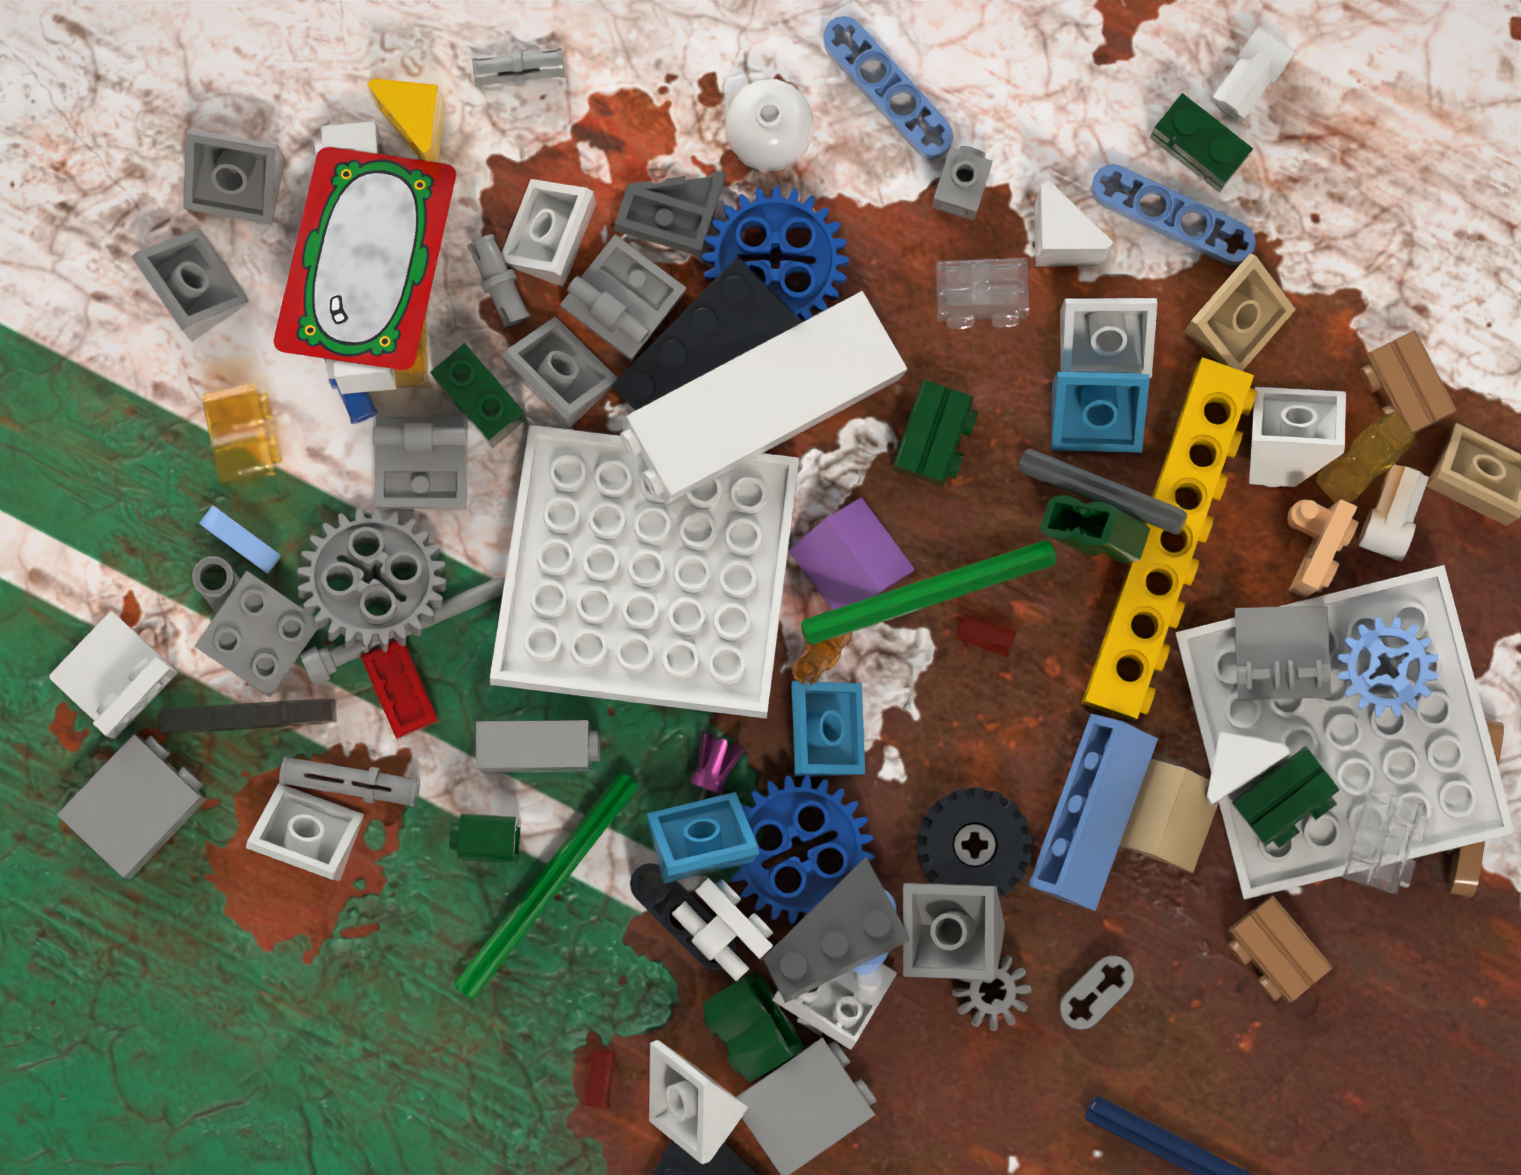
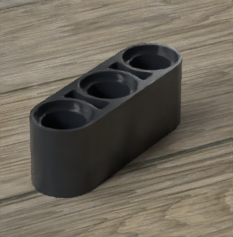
[630,863,737,970]

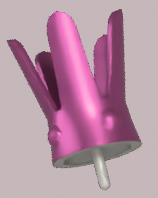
[689,730,747,801]

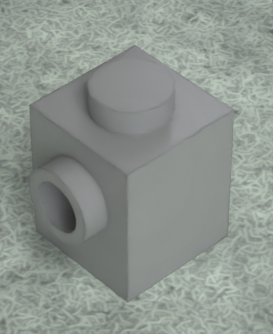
[932,146,993,221]

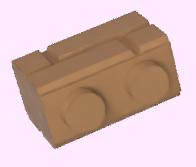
[1360,330,1457,440]
[1226,896,1333,1003]

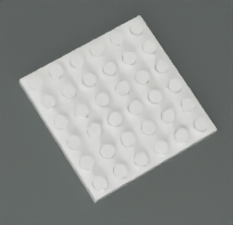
[490,425,799,719]
[1176,565,1516,900]

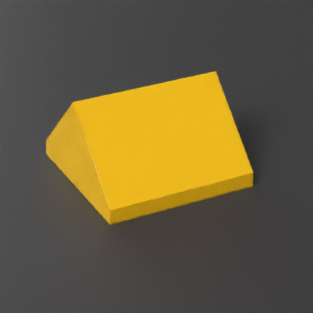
[367,78,445,162]

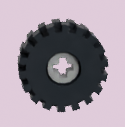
[916,787,1033,897]

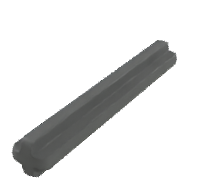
[1019,449,1187,534]

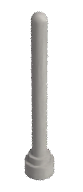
[300,577,505,686]

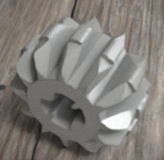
[952,955,1031,1031]

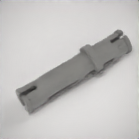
[279,756,420,807]

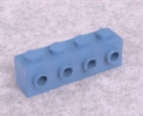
[1028,714,1158,911]

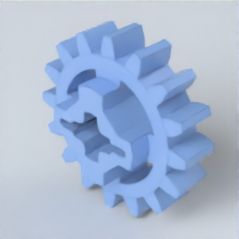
[1337,617,1439,718]

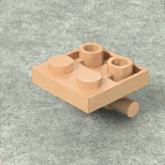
[1288,499,1359,599]

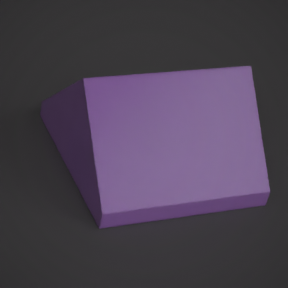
[788,497,915,610]

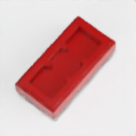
[360,640,439,740]

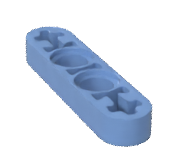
[823,16,953,160]
[1091,164,1256,266]

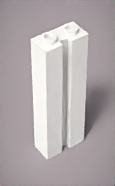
[620,291,907,505]

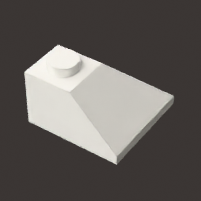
[1249,387,1346,487]

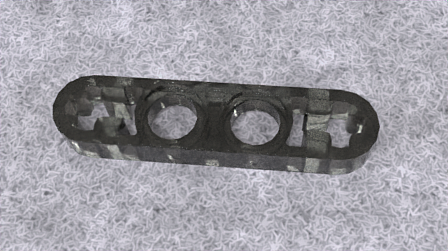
[158,699,337,734]

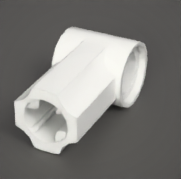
[1211,27,1296,122]
[1358,464,1429,562]

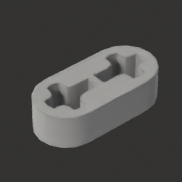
[1058,955,1134,1030]

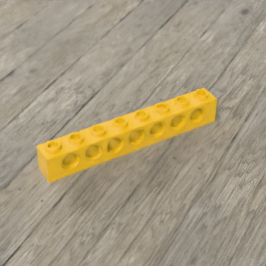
[1081,357,1257,722]

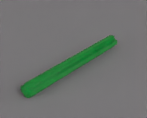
[801,540,1057,645]
[455,772,638,999]

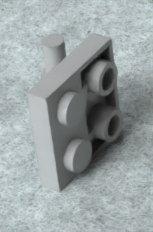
[560,234,687,362]
[372,417,468,510]

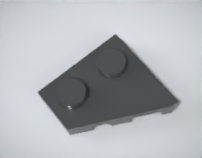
[614,171,726,257]

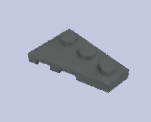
[763,857,909,1003]

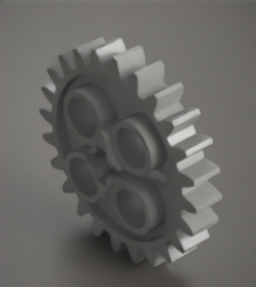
[297,508,446,653]

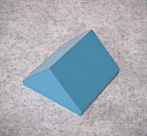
[1051,372,1150,453]
[791,681,865,777]
[647,792,759,884]

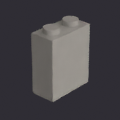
[476,720,601,773]
[57,734,207,879]
[736,1037,877,1175]

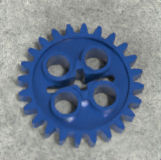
[702,186,849,321]
[731,775,874,924]

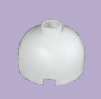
[725,79,814,171]

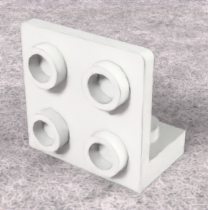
[50,612,178,739]

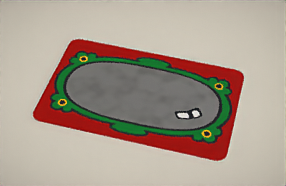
[273,147,456,370]

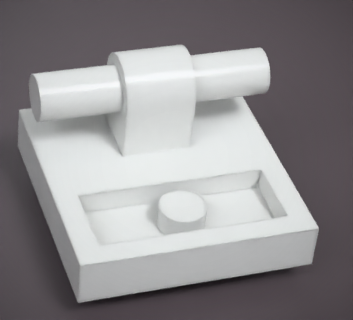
[672,878,773,981]
[772,964,897,1050]

